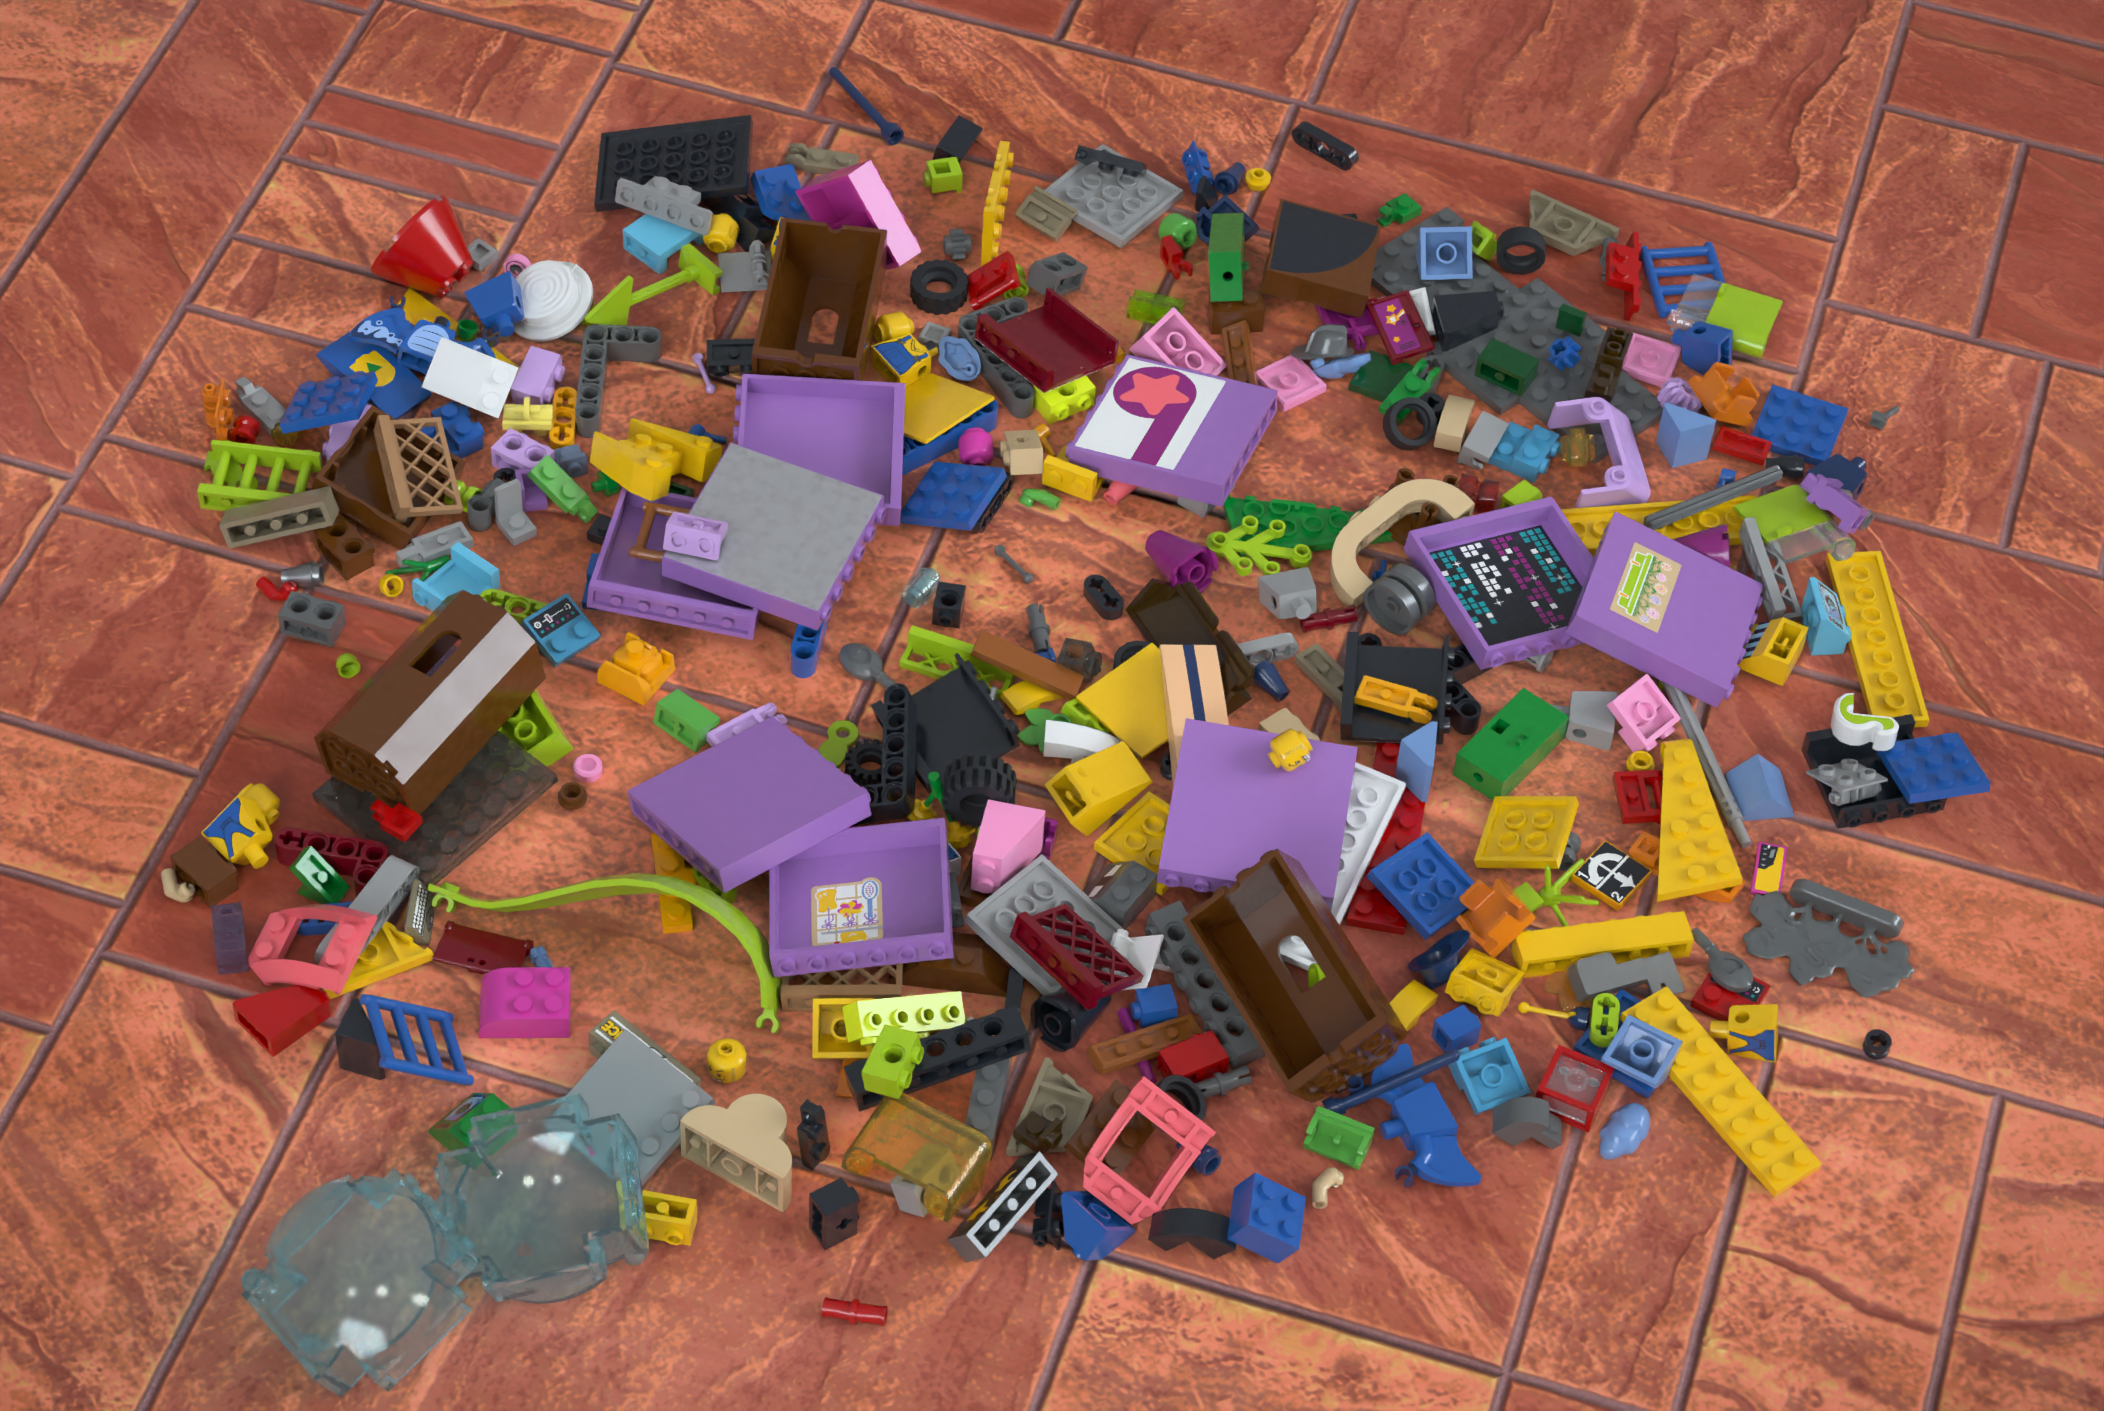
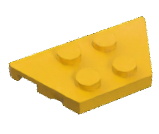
[323,921,433,999]

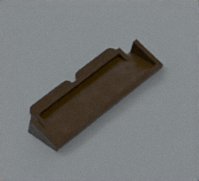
[1125,578,1255,716]

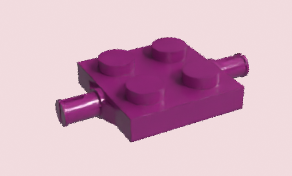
[1314,298,1379,351]

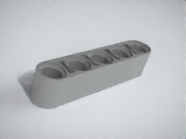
[314,855,420,964]

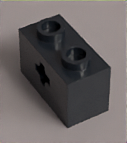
[809,1177,860,1250]

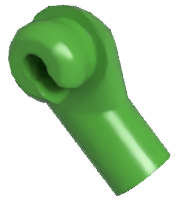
[1019,488,1061,510]

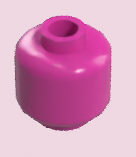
[958,428,994,466]

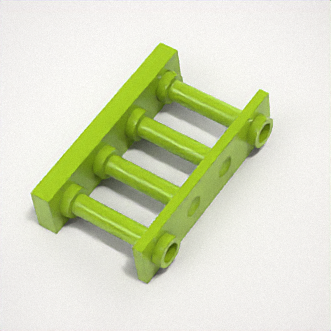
[197,440,323,511]

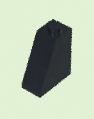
[1431,291,1504,352]

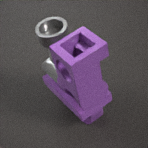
[1800,473,1875,534]

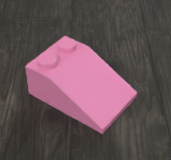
[1129,307,1227,376]

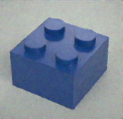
[1227,1172,1306,1264]

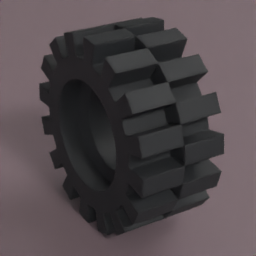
[845,739,882,786]

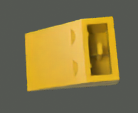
[1044,741,1153,836]

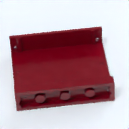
[974,288,1119,393]

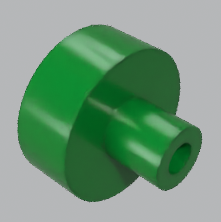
[591,470,619,497]

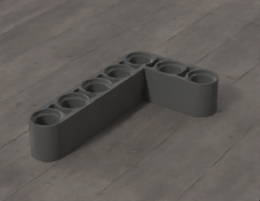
[958,297,1034,419]
[575,324,662,438]

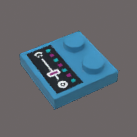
[521,593,601,668]

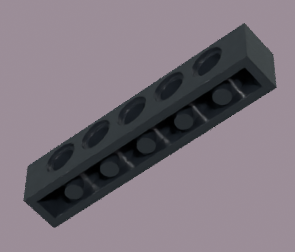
[844,1005,1031,1112]

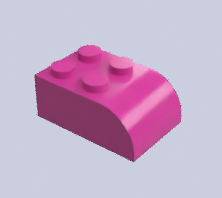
[479,967,572,1038]

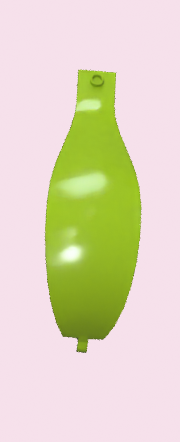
[428,873,782,1034]

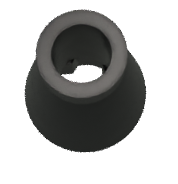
[1765,454,1804,481]

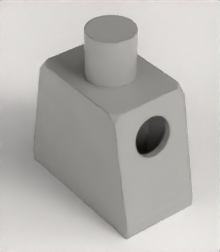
[1258,567,1317,619]
[1552,691,1617,751]

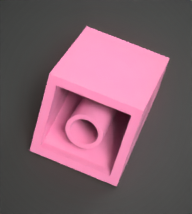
[971,799,1046,894]

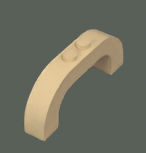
[1329,479,1475,609]

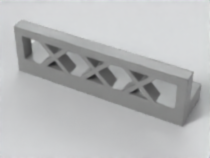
[1738,517,1803,621]

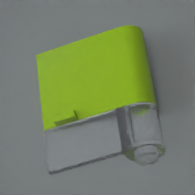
[1667,274,1783,359]
[1734,485,1856,564]

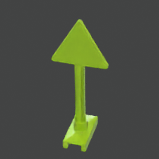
[584,243,723,326]

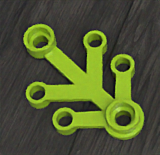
[1206,516,1312,576]

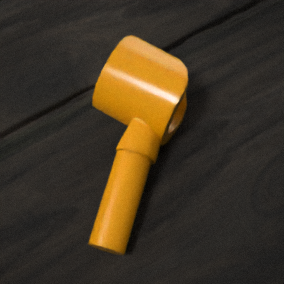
[1034,423,1057,457]

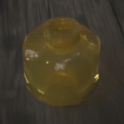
[1560,428,1596,467]

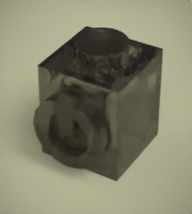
[1056,638,1102,683]

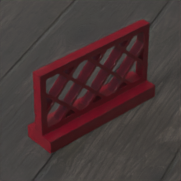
[1010,903,1144,1010]

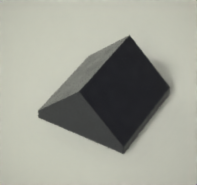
[335,998,385,1080]

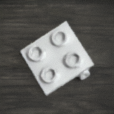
[1100,929,1164,990]

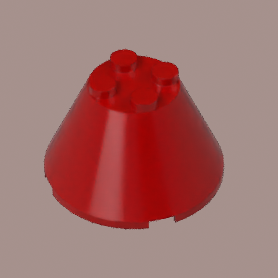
[371,195,474,300]

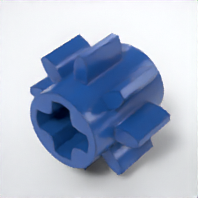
[1548,336,1581,371]

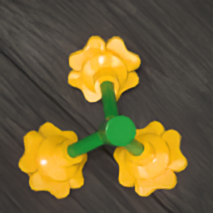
[907,772,975,850]

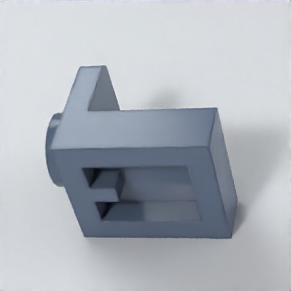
[554,444,588,478]

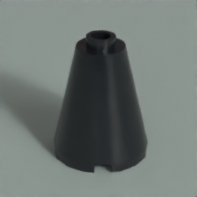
[1030,983,1111,1052]

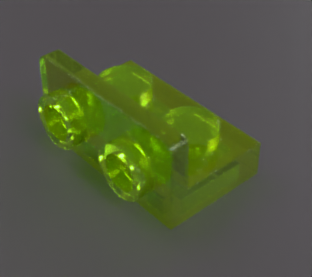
[1127,289,1186,324]

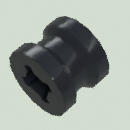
[1416,393,1445,425]

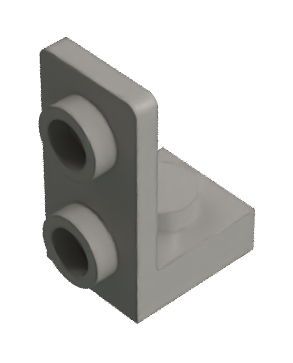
[494,478,537,546]

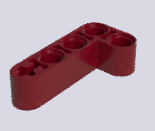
[274,827,388,897]

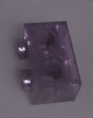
[211,902,249,975]

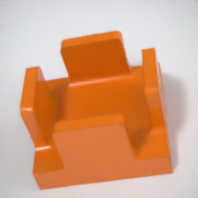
[1688,362,1760,427]
[1456,878,1536,958]

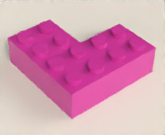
[795,160,922,270]

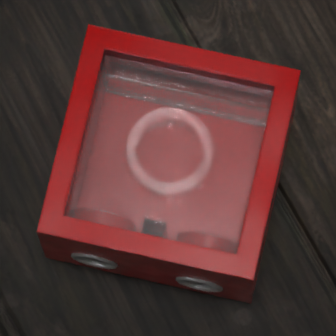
[1535,1045,1615,1132]

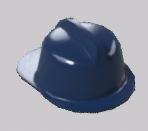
[1408,930,1470,989]

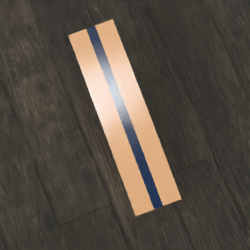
[1159,645,1229,787]

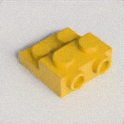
[1445,948,1525,1017]

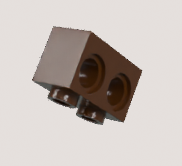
[313,514,375,581]

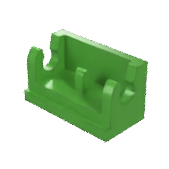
[653,689,720,753]
[1303,1106,1374,1170]

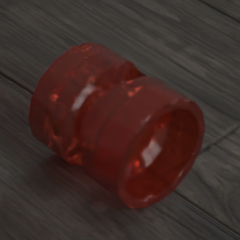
[1458,473,1500,514]

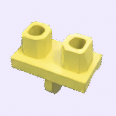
[502,397,553,436]

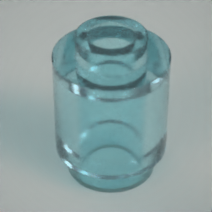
[903,568,942,608]

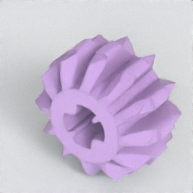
[1657,377,1703,413]

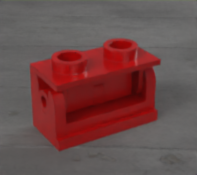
[1157,1030,1229,1095]

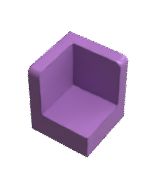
[515,468,548,512]

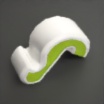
[1830,693,1899,751]

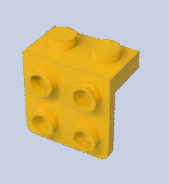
[1042,446,1106,502]

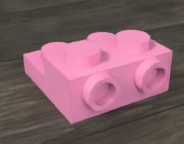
[1606,674,1681,752]

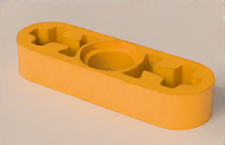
[549,387,577,450]

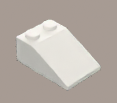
[422,337,518,418]

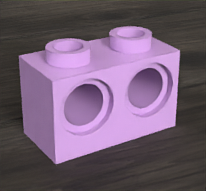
[491,428,555,470]

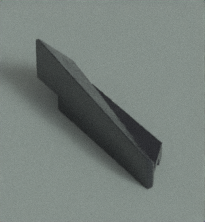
[701,193,776,252]

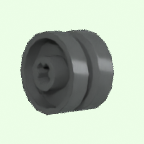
[1364,563,1436,635]

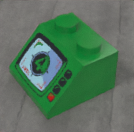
[428,1093,516,1169]

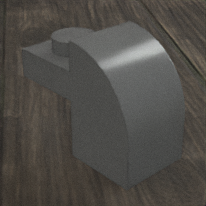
[1492,1097,1562,1149]

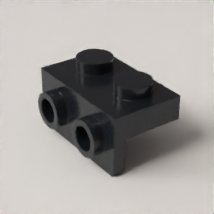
[707,339,755,377]

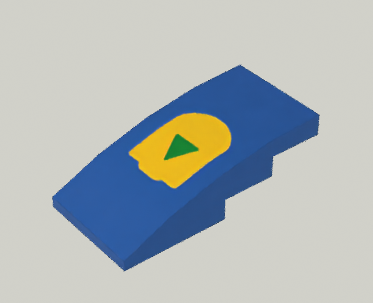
[316,331,432,420]

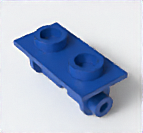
[1182,141,1215,194]

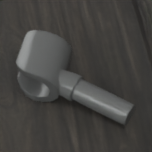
[1869,406,1900,430]

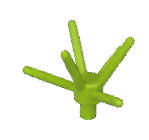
[1537,858,1599,927]

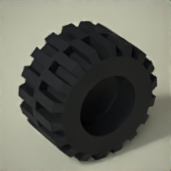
[942,754,1017,828]

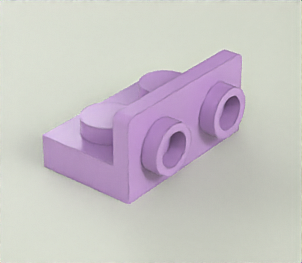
[663,512,728,560]

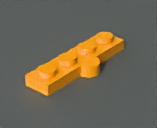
[651,833,698,934]

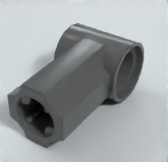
[468,478,505,531]

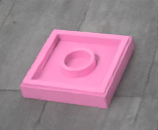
[1623,332,1682,387]
[1256,355,1327,412]

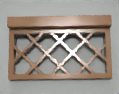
[373,415,463,523]
[780,963,903,1012]

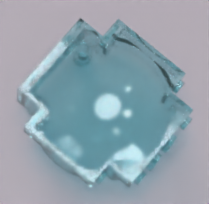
[434,1093,649,1304]
[241,1168,481,1397]

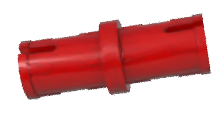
[822,1297,888,1326]

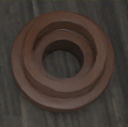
[558,782,587,810]

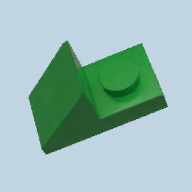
[289,846,350,904]

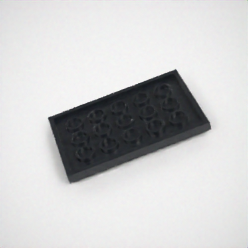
[594,115,753,212]

